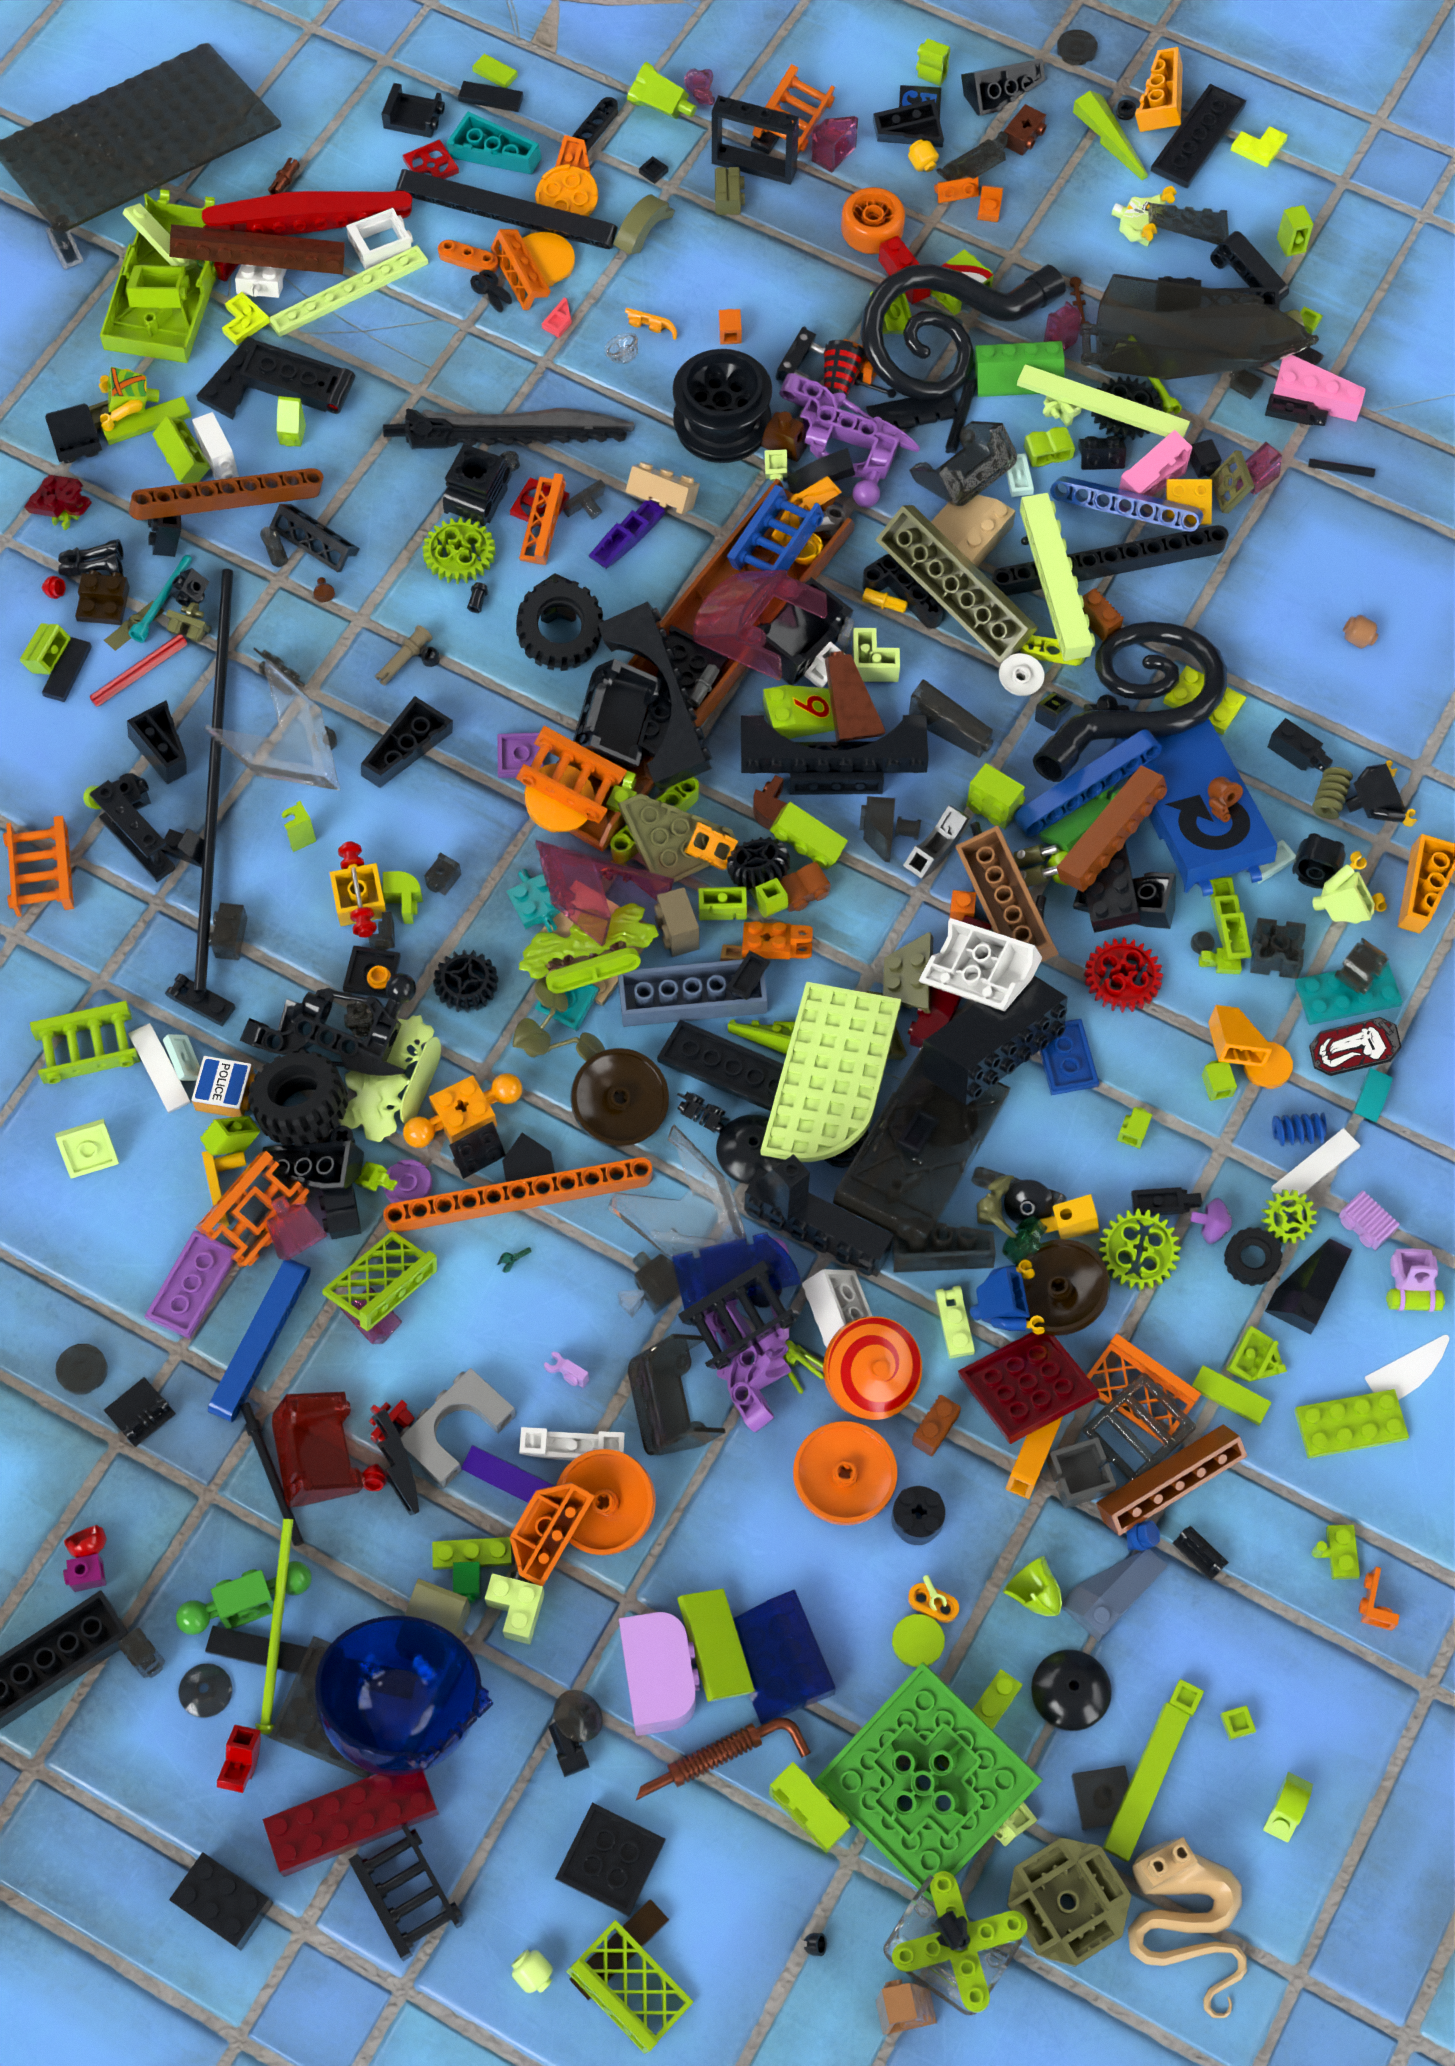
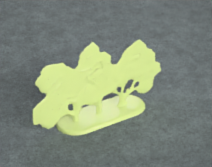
[339,1015,441,1142]

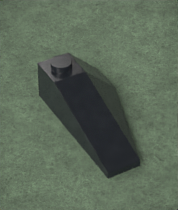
[961,59,1045,116]
[1073,872,1176,929]
[1265,1239,1352,1335]

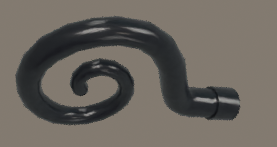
[860,264,1066,400]
[1033,621,1227,782]

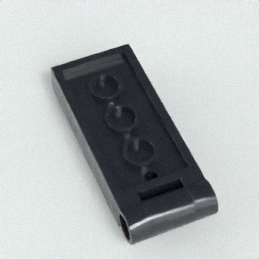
[239,340,356,414]
[1085,841,1141,933]

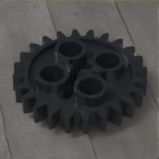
[1091,376,1162,440]

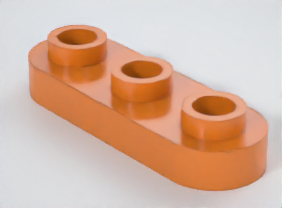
[438,240,498,273]

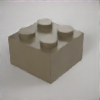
[654,887,699,957]

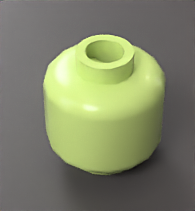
[511,1949,553,1993]

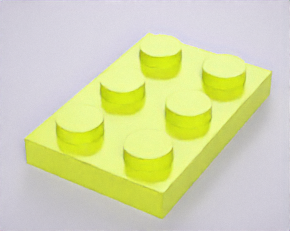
[1163,665,1247,735]

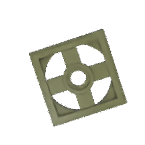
[1209,450,1255,514]

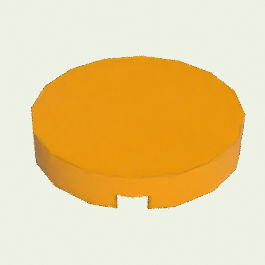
[1243,1042,1293,1089]

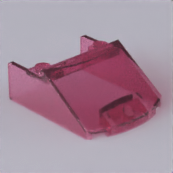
[693,570,827,681]

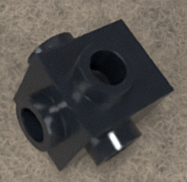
[169,568,209,607]
[112,773,151,810]

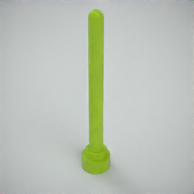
[1125,335,1182,415]

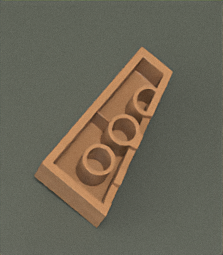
[876,1979,937,2035]

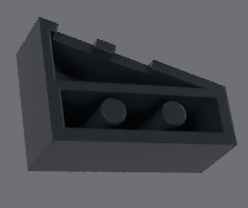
[873,99,944,147]
[127,700,187,784]

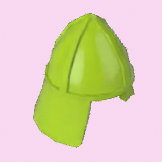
[1003,1556,1062,1616]

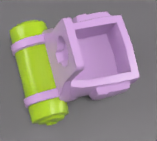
[1386,1248,1445,1312]

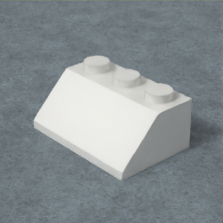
[802,1269,872,1348]

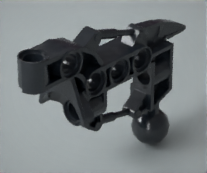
[240,973,416,1076]

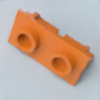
[934,176,979,203]

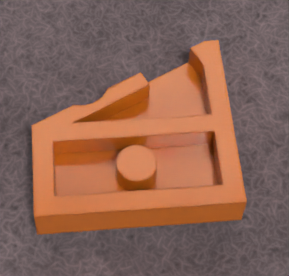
[555,135,591,174]

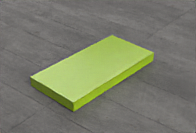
[677,1588,755,1702]

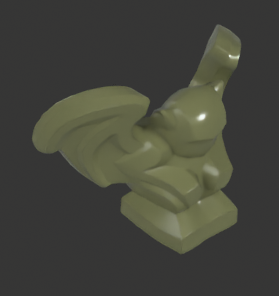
[976,1175,1017,1238]

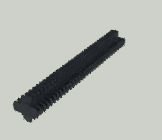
[945,378,977,453]

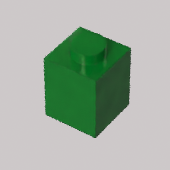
[453,1562,481,1604]

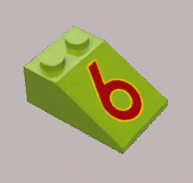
[763,685,835,739]

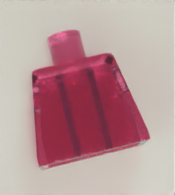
[1236,442,1282,495]
[267,1196,327,1260]

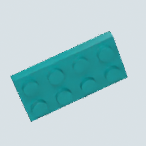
[1295,960,1403,1025]

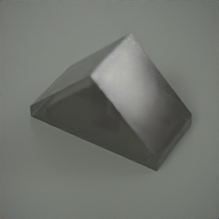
[45,221,84,270]

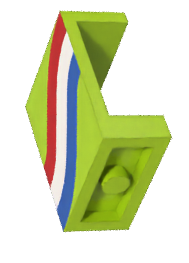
[930,249,994,316]

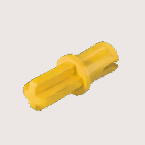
[862,588,908,613]

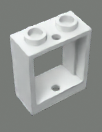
[346,208,413,270]
[192,412,239,480]

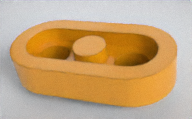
[908,1583,959,1623]

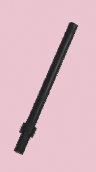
[240,1402,304,1547]

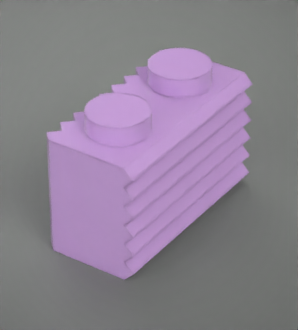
[1338,1190,1400,1251]

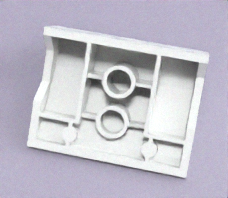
[919,918,1042,1011]

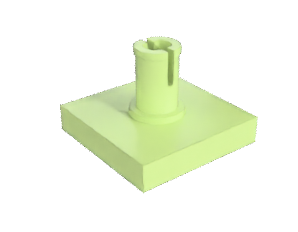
[55,1119,119,1179]

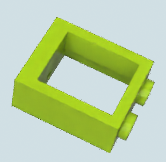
[126,265,191,308]

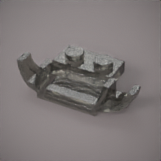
[937,131,1008,181]

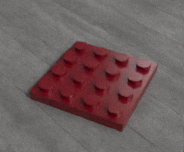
[958,1332,1100,1444]

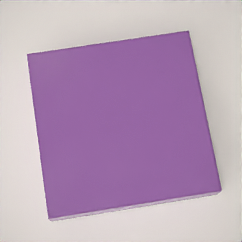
[497,733,545,778]

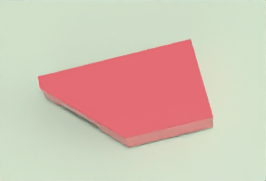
[541,297,572,338]

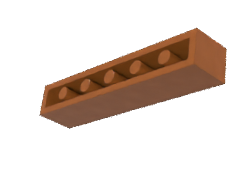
[1056,765,1167,892]
[1096,1424,1247,1536]

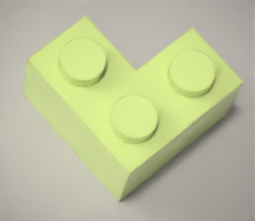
[852,628,900,682]
[485,1573,545,1645]

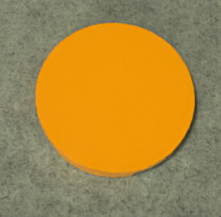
[535,165,598,217]
[517,232,575,287]
[524,763,595,833]

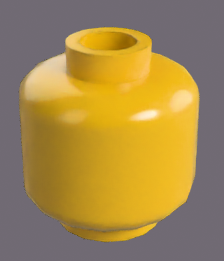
[908,139,939,173]

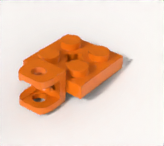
[742,921,813,959]

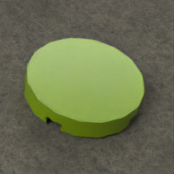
[892,1614,945,1668]

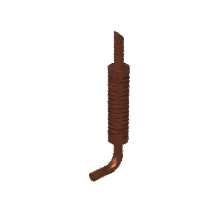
[636,1717,811,1801]

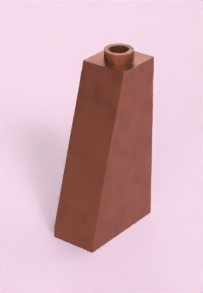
[825,651,885,742]

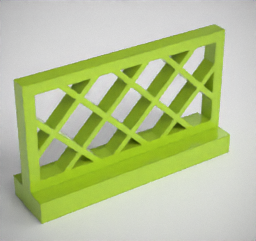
[322,1230,437,1332]
[566,1920,693,2054]

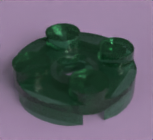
[1002,1217,1047,1265]

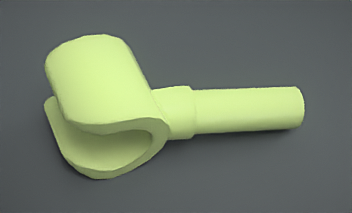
[923,1575,947,1611]

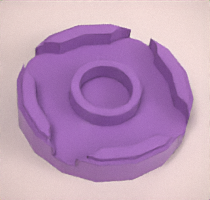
[383,1159,433,1203]

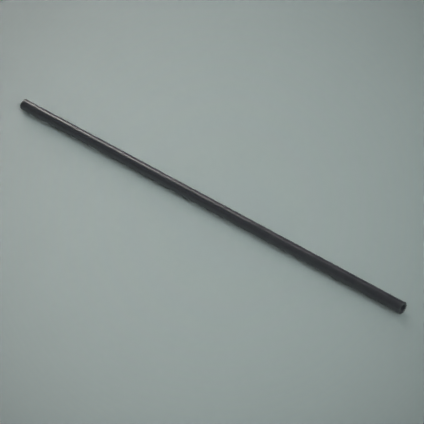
[194,569,233,995]

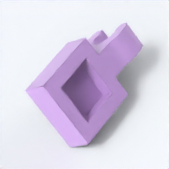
[544,1352,589,1388]

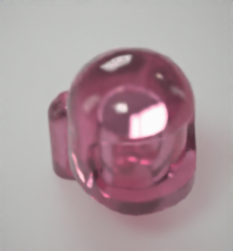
[684,68,715,105]

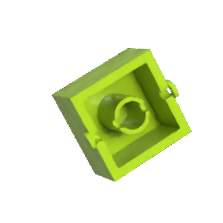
[966,763,1026,829]

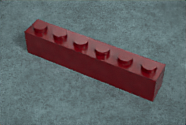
[907,915,992,1050]

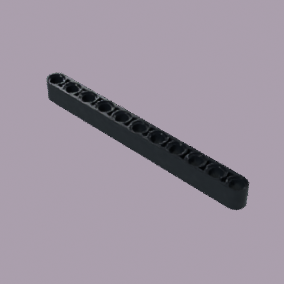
[395,169,618,249]
[992,525,1229,596]

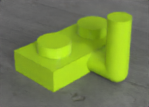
[1311,1525,1360,1580]

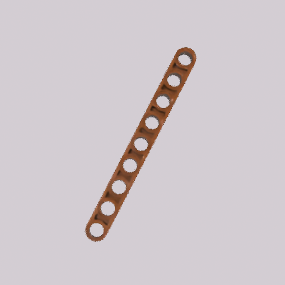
[129,468,324,520]

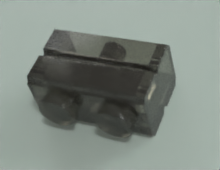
[118,1628,165,1678]

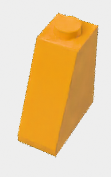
[1208,1005,1272,1067]

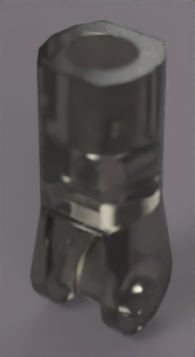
[260,527,288,567]

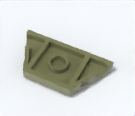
[883,932,934,1014]

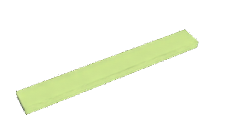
[269,245,428,337]
[1017,364,1190,438]

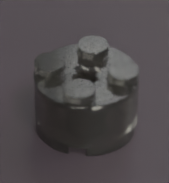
[1334,938,1389,995]

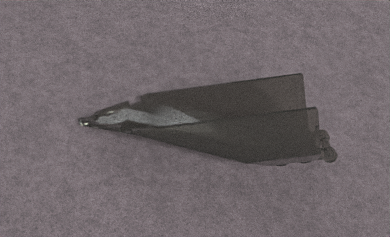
[1079,274,1319,380]

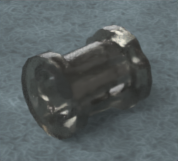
[895,816,921,840]

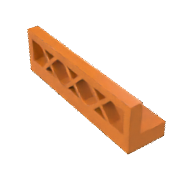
[491,229,551,310]
[519,473,566,565]

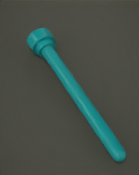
[128,555,192,643]

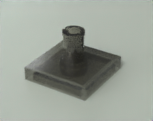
[1071,1765,1129,1830]

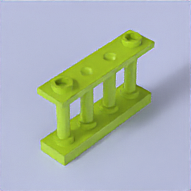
[30,1001,140,1084]

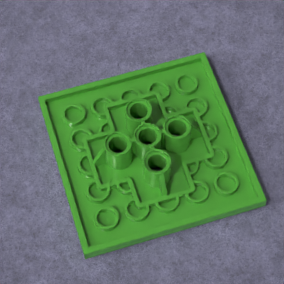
[813,1662,1043,1902]

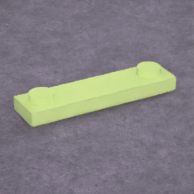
[123,203,196,271]

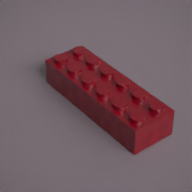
[262,1758,439,1877]

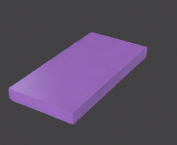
[144,1230,236,1339]

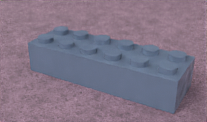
[618,959,767,1027]

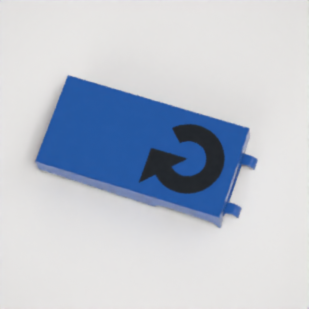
[1116,718,1278,897]

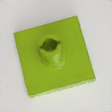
[870,291,912,334]

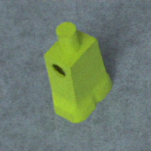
[627,61,697,120]

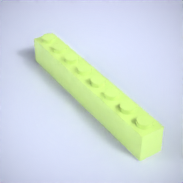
[1020,493,1095,661]

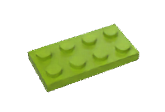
[1294,1389,1409,1459]

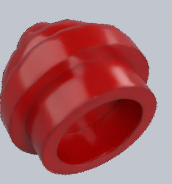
[41,576,66,599]
[361,1464,387,1491]

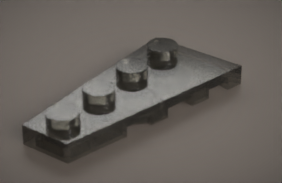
[1148,203,1229,245]

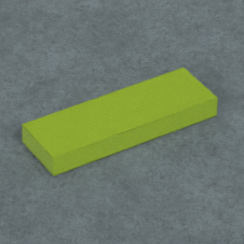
[1192,1365,1272,1426]

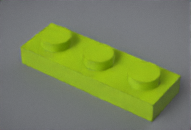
[432,1537,512,1570]

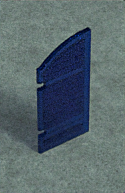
[672,1232,802,1310]

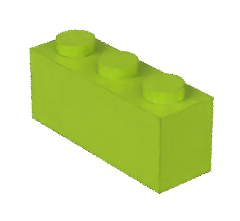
[152,416,211,484]
[769,802,848,869]

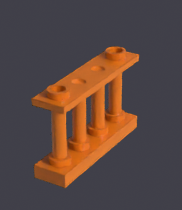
[752,64,835,154]
[515,726,627,823]
[3,815,74,917]

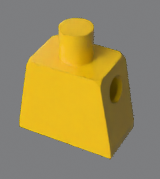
[1040,1194,1099,1239]

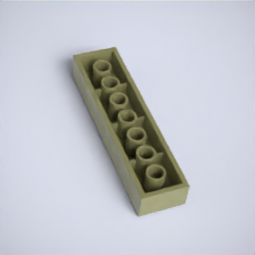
[875,505,1039,663]

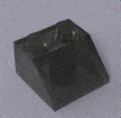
[859,796,895,862]

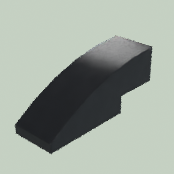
[787,448,855,494]

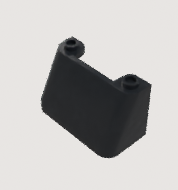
[753,577,854,686]
[573,659,662,768]

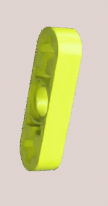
[1020,635,1086,666]

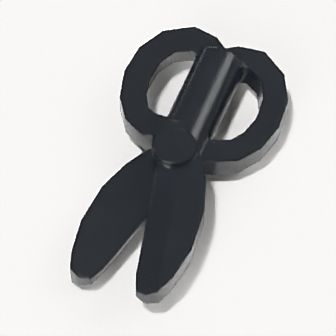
[470,270,512,313]

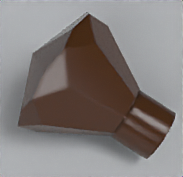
[313,577,335,602]

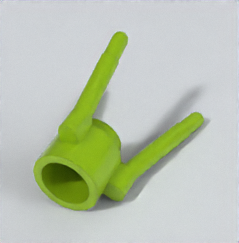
[783,1340,824,1394]

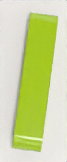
[610,777,699,863]

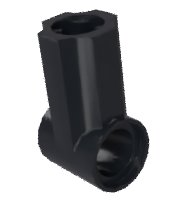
[548,1718,590,1777]

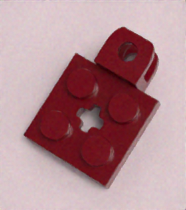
[24,475,92,518]

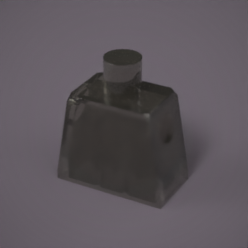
[632,1251,692,1315]

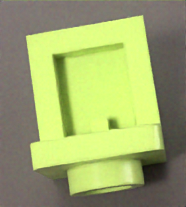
[765,449,788,482]

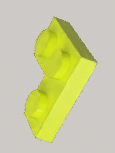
[1231,126,1288,167]
[222,292,270,346]

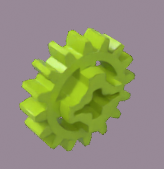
[1261,1189,1317,1244]

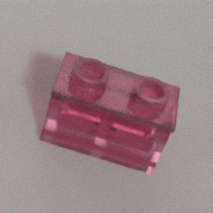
[1044,301,1082,352]

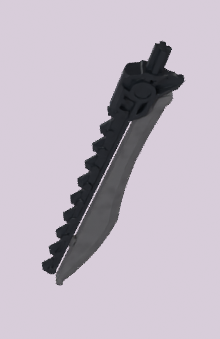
[383,408,634,450]

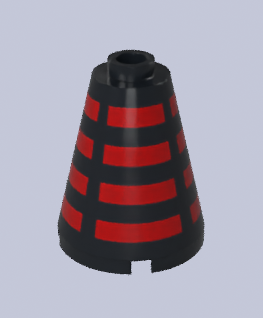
[824,340,867,398]

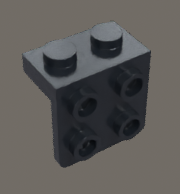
[45,403,102,463]

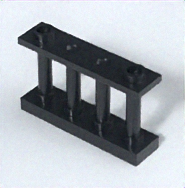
[89,780,176,883]
[678,1260,800,1370]
[348,1825,462,1961]

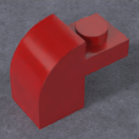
[217,1725,261,1793]

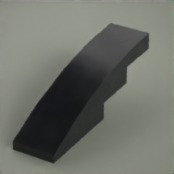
[371,1409,419,1516]

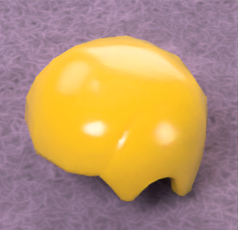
[795,533,823,566]

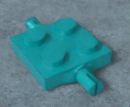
[506,869,568,932]

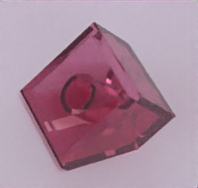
[811,116,858,173]

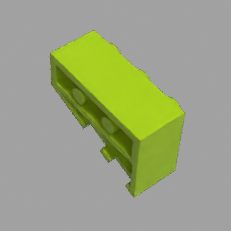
[769,1762,851,1854]

